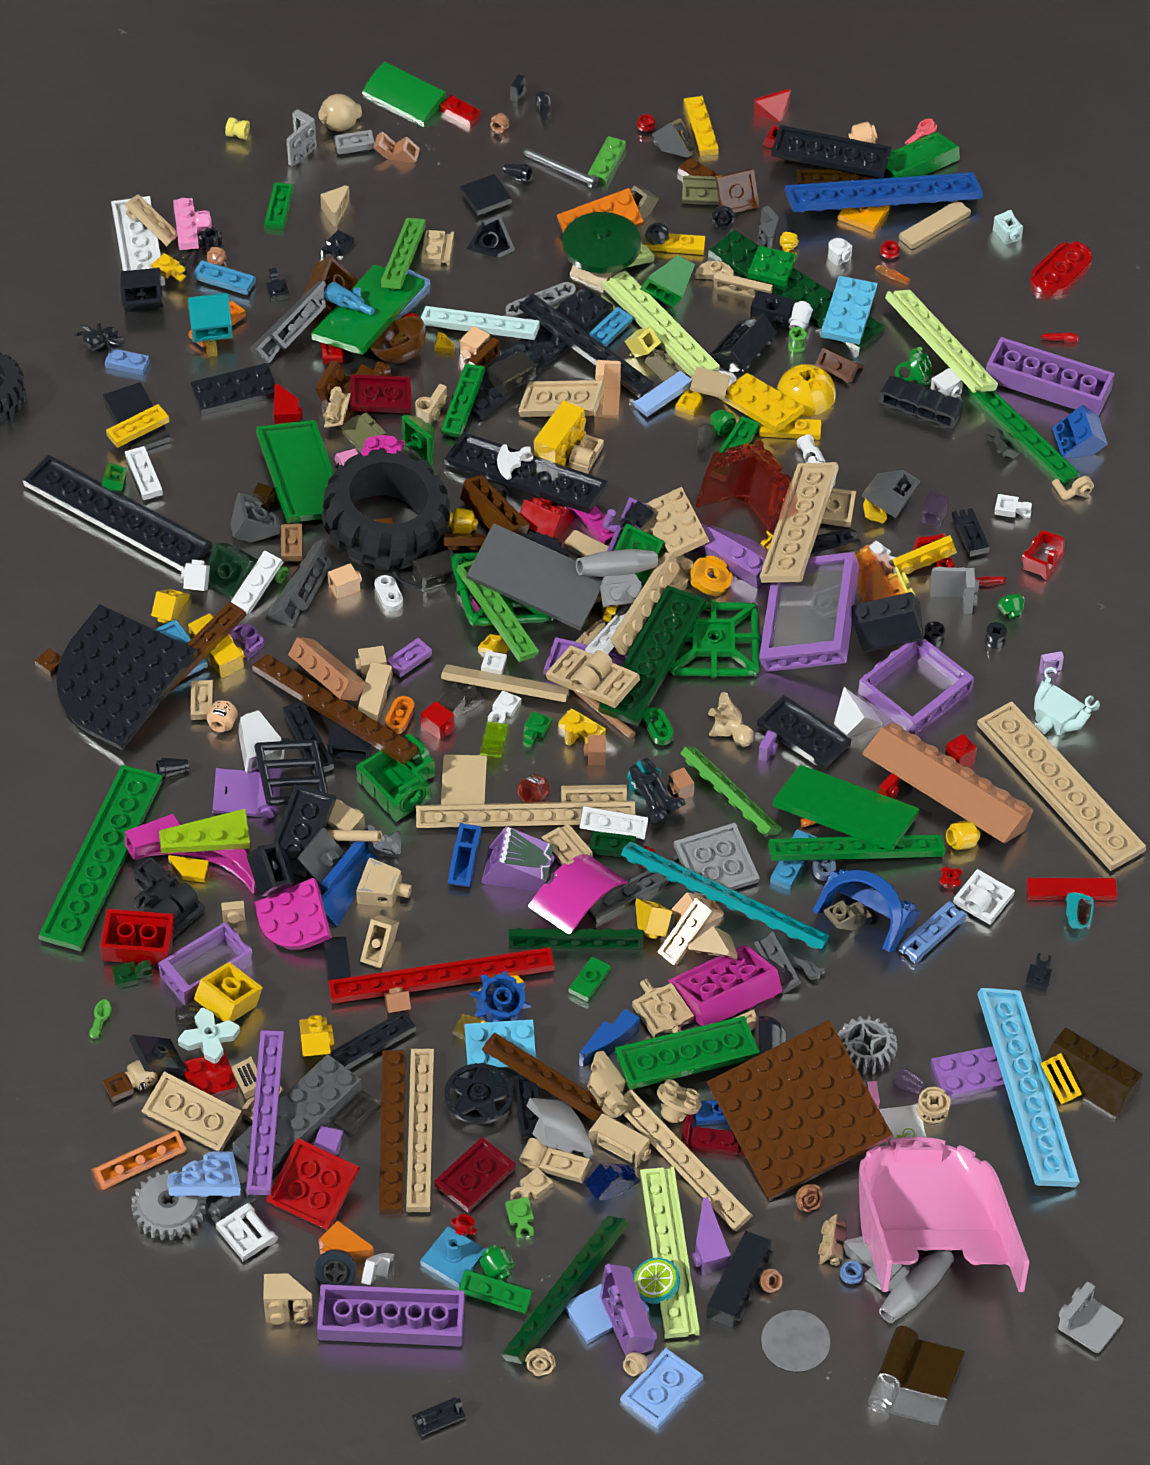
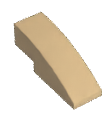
[358,662,393,722]

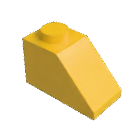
[151,589,190,623]
[635,898,672,939]

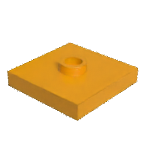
[838,205,890,233]

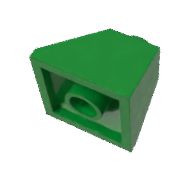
[402,415,435,466]

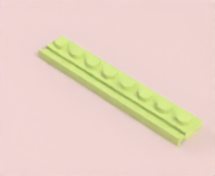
[602,270,720,377]
[885,290,998,393]
[640,1166,699,1339]

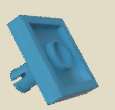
[420,1226,486,1288]

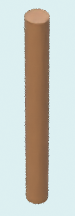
[570,689,635,739]

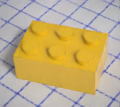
[534,400,586,466]

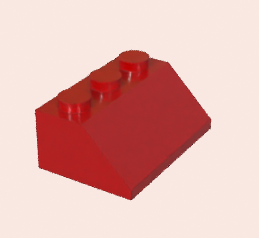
[100,909,174,965]

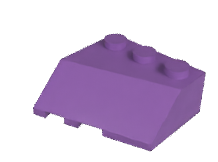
[600,1264,657,1356]

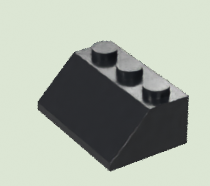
[709,314,777,373]
[852,592,924,653]

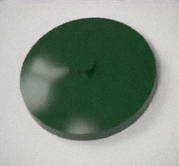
[562,212,641,274]

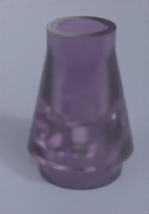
[892,1067,928,1095]

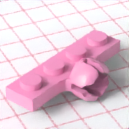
[173,198,212,250]

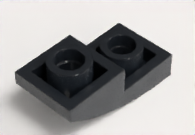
[323,936,351,980]

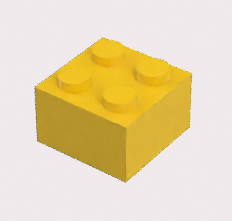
[194,962,263,1022]

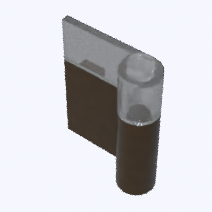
[868,1326,965,1426]

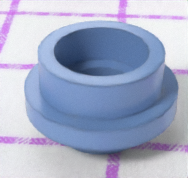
[840,1261,864,1284]

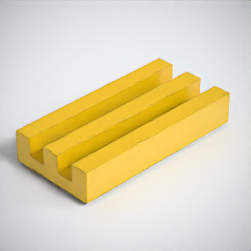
[1040,1053,1082,1105]

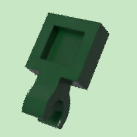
[112,960,153,990]

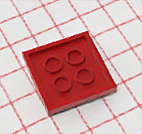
[266,1138,360,1231]

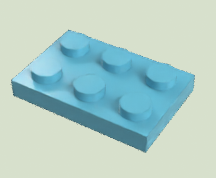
[465,1019,536,1068]

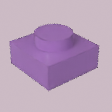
[759,731,778,762]

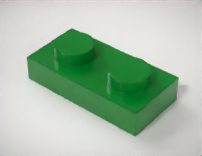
[102,463,128,491]

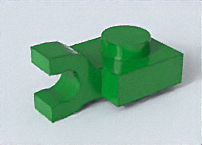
[523,711,552,748]

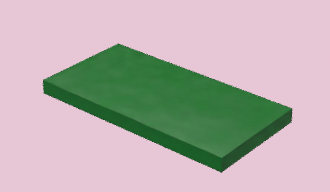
[311,264,425,355]
[256,420,334,523]
[773,764,919,851]

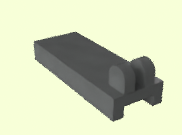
[754,931,802,994]

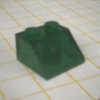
[207,543,258,598]

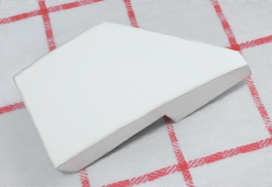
[361,1253,395,1285]

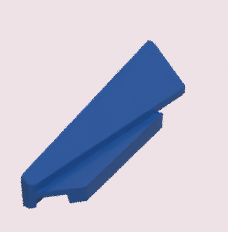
[321,841,377,926]

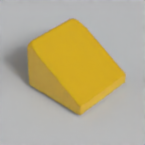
[478,634,510,654]

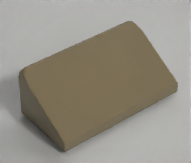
[645,350,688,382]

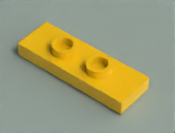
[645,233,705,255]
[759,419,821,440]

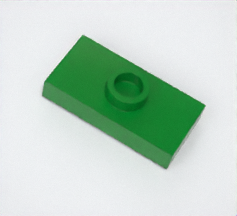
[569,956,611,1002]

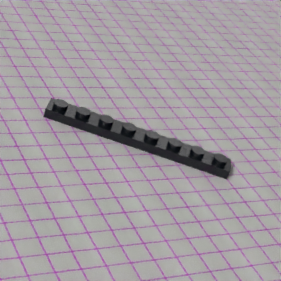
[519,293,654,398]

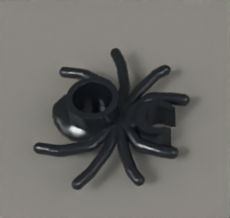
[74,323,124,353]

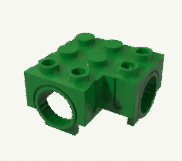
[356,733,435,822]

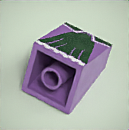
[481,826,554,891]

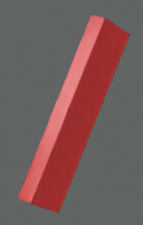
[1026,878,1117,900]

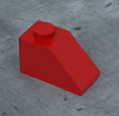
[274,384,303,425]

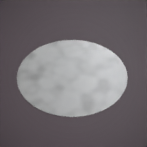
[761,1310,831,1372]

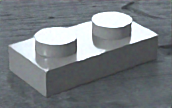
[334,130,375,154]

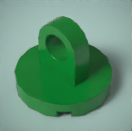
[895,347,933,387]

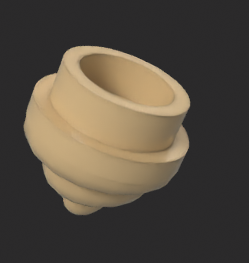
[623,1352,647,1376]

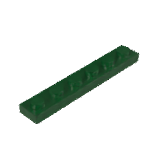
[508,928,643,950]

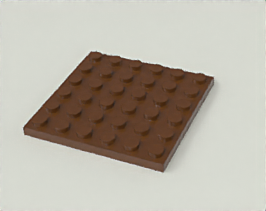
[707,1019,894,1201]

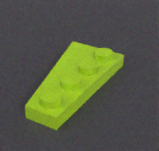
[159,809,250,853]

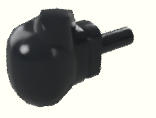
[535,91,551,120]

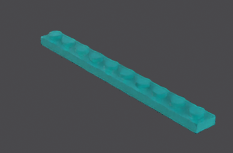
[621,842,830,949]

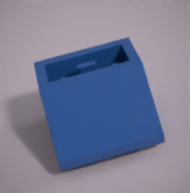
[1052,405,1107,459]

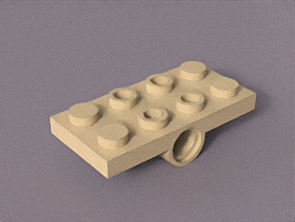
[546,645,640,708]

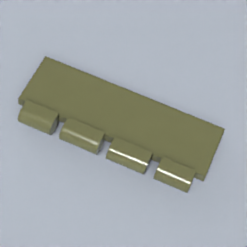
[339,412,407,453]

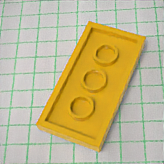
[719,373,805,433]

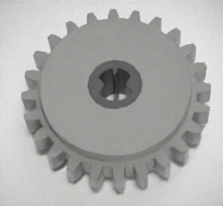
[131,1170,207,1240]

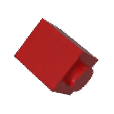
[421,701,455,740]
[945,734,977,767]

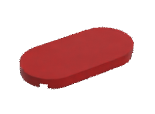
[1030,241,1092,296]

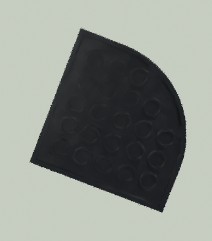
[57,604,199,750]

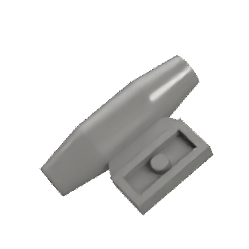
[576,549,658,607]
[864,1250,954,1323]

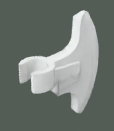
[497,445,533,480]

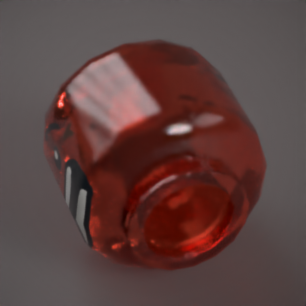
[517,774,550,803]

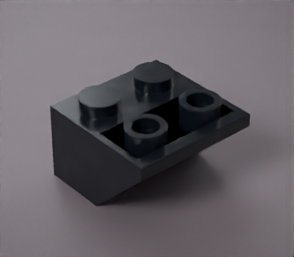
[120,268,164,311]
[246,843,297,897]

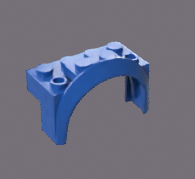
[812,869,921,952]

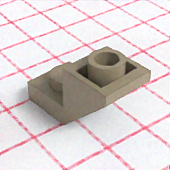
[824,900,872,931]

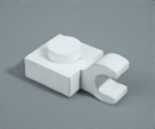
[995,494,1032,518]

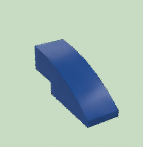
[448,823,483,887]
[579,1009,640,1067]

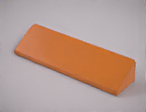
[91,1130,187,1190]

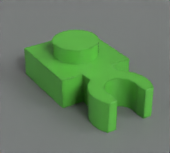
[505,1197,534,1241]

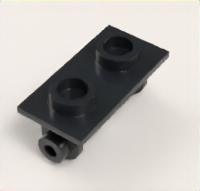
[412,1397,466,1436]

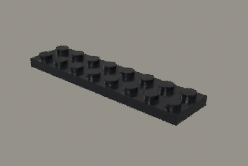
[444,432,608,514]

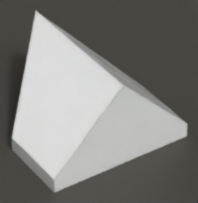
[834,687,882,738]

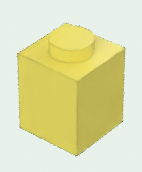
[624,326,661,358]

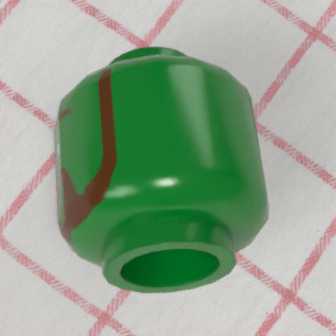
[480,1245,515,1280]

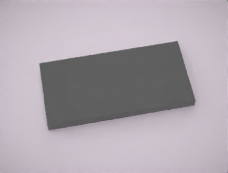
[466,524,603,631]

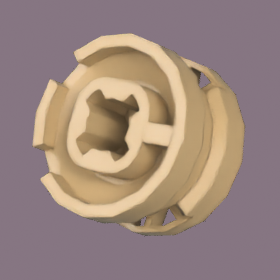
[916,1087,951,1124]

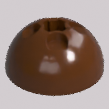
[370,316,426,364]

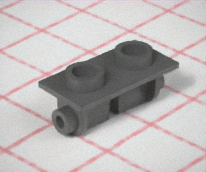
[206,1182,256,1223]

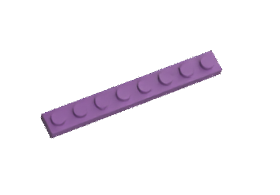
[247,1031,284,1195]

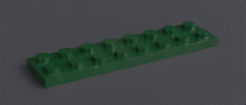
[598,585,706,726]

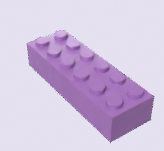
[986,337,1114,417]
[317,1284,465,1347]

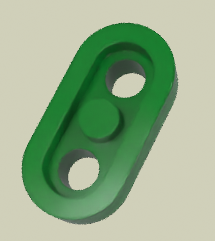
[643,707,673,745]

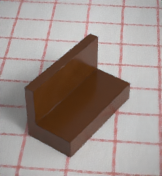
[815,348,864,383]

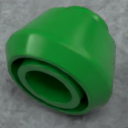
[710,410,736,436]
[997,594,1025,619]

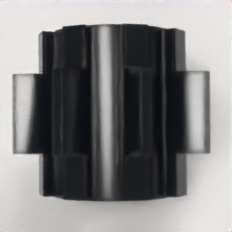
[199,227,223,252]

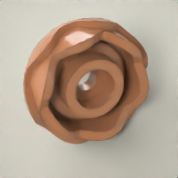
[795,1184,823,1212]

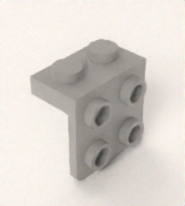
[286,109,317,167]
[930,567,979,614]
[1058,1281,1123,1353]

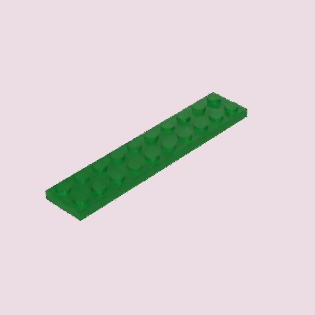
[39,765,163,951]

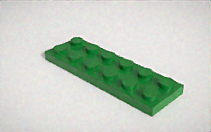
[614,1016,760,1090]

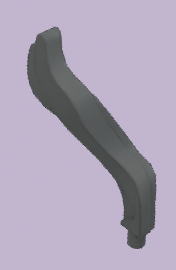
[786,952,826,980]

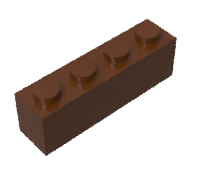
[460,475,530,535]

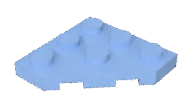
[167,1152,241,1197]

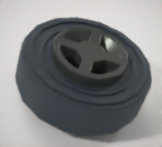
[314,1249,357,1287]

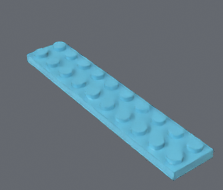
[977,988,1080,1187]

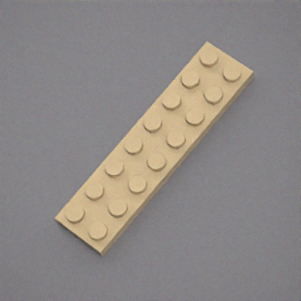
[760,462,839,583]

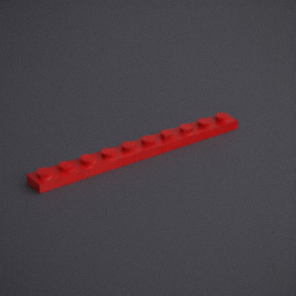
[328,947,554,1004]

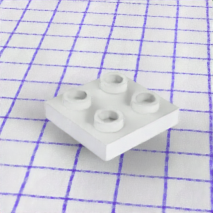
[953,869,1015,925]

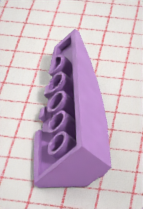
[693,522,768,589]

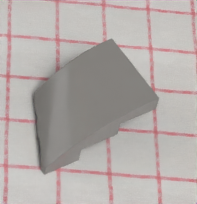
[527,1098,594,1159]

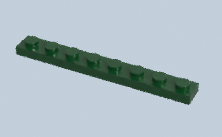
[502,1216,628,1364]

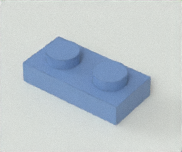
[105,348,150,375]

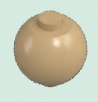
[319,94,362,132]

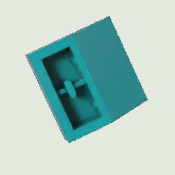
[188,293,233,342]

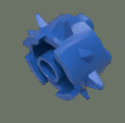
[470,971,531,1022]

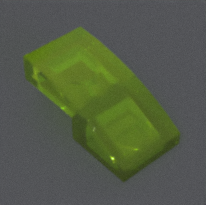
[480,722,508,758]

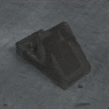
[438,683,484,717]

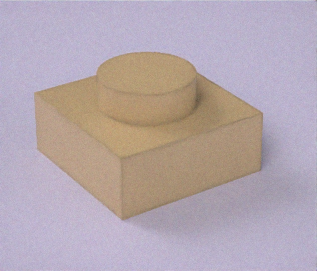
[221,901,245,923]

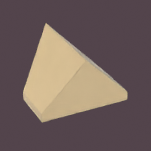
[688,926,737,960]

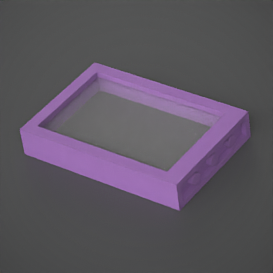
[759,552,860,672]

